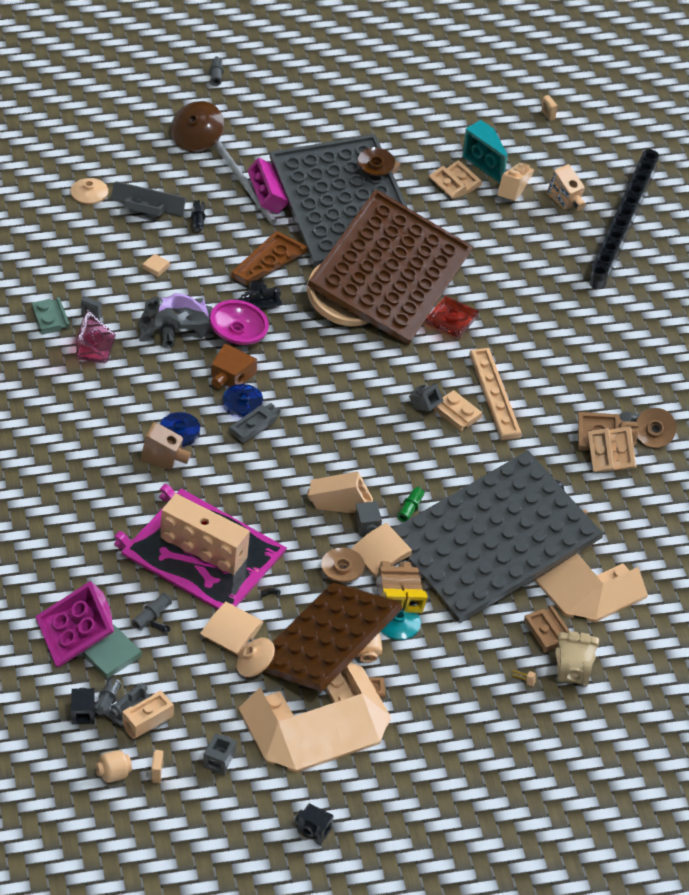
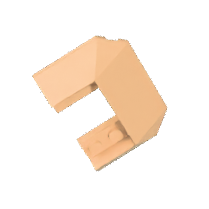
[534,510,648,623]
[238,662,391,773]

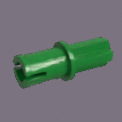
[397,487,425,523]

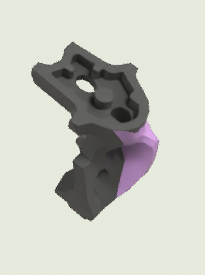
[137,293,214,342]

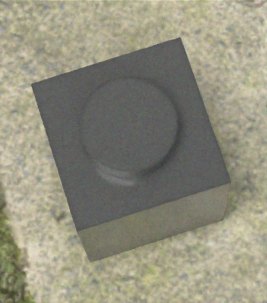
[355,501,382,537]

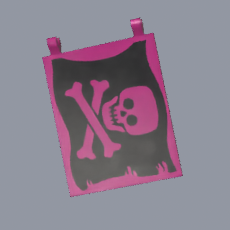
[114,484,287,610]

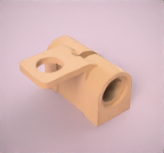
[122,690,174,739]

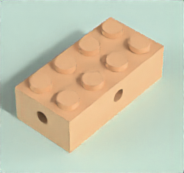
[160,493,250,575]

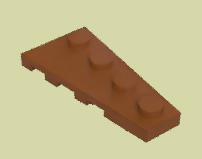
[231,231,307,285]

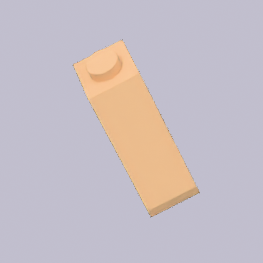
[307,471,373,514]

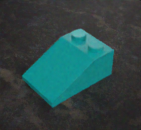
[462,120,508,183]

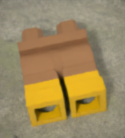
[376,561,428,613]

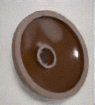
[171,101,224,152]

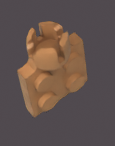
[578,412,638,451]

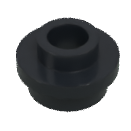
[248,280,267,294]

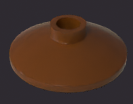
[358,147,395,176]

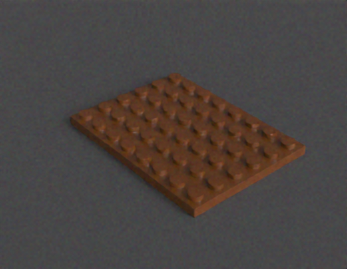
[307,189,473,346]

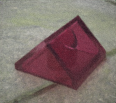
[76,310,116,364]

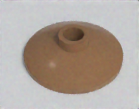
[635,408,676,448]
[321,548,365,583]

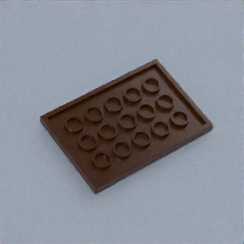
[262,582,402,692]

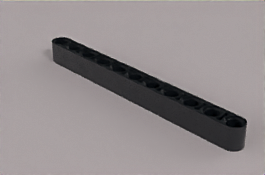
[589,149,659,289]

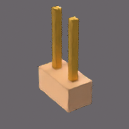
[512,670,536,687]

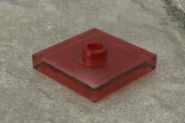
[426,296,479,339]

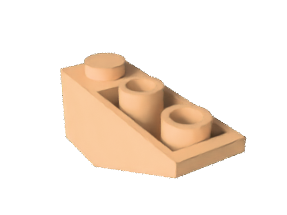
[497,163,534,201]

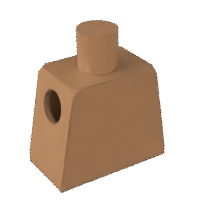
[140,422,192,470]

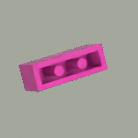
[247,157,288,214]

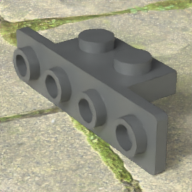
[111,181,186,217]

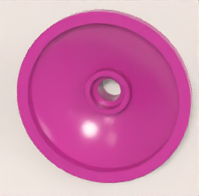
[210,300,269,345]

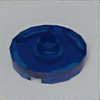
[223,384,263,418]
[160,412,200,447]

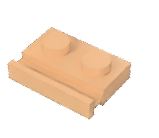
[433,390,482,432]

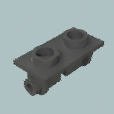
[105,683,151,727]

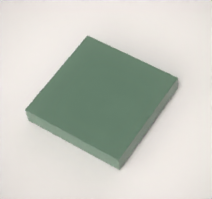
[81,625,142,679]

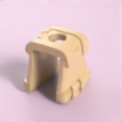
[555,631,599,686]

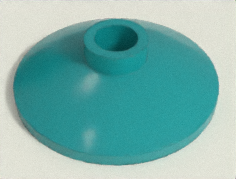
[381,608,421,640]

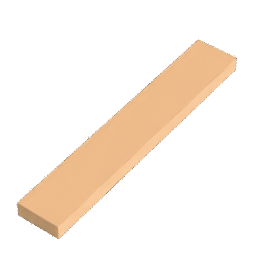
[469,348,521,441]

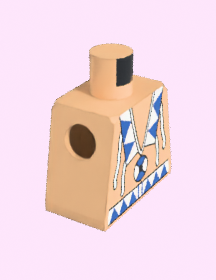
[547,164,586,211]

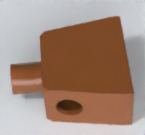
[211,343,257,389]

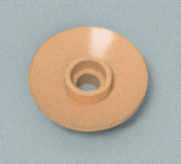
[70,178,108,205]
[236,638,275,677]

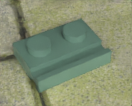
[32,297,70,335]

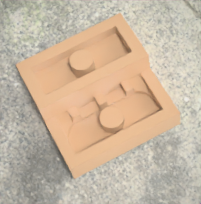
[429,160,482,199]
[588,426,637,472]
[351,522,412,578]
[200,602,264,656]

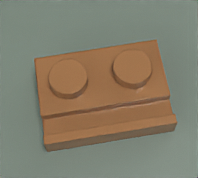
[524,606,569,652]

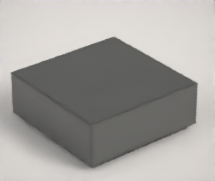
[81,296,102,321]

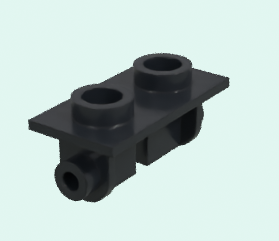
[239,287,282,309]

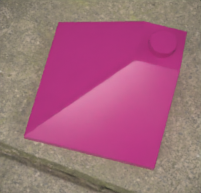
[35,581,114,668]

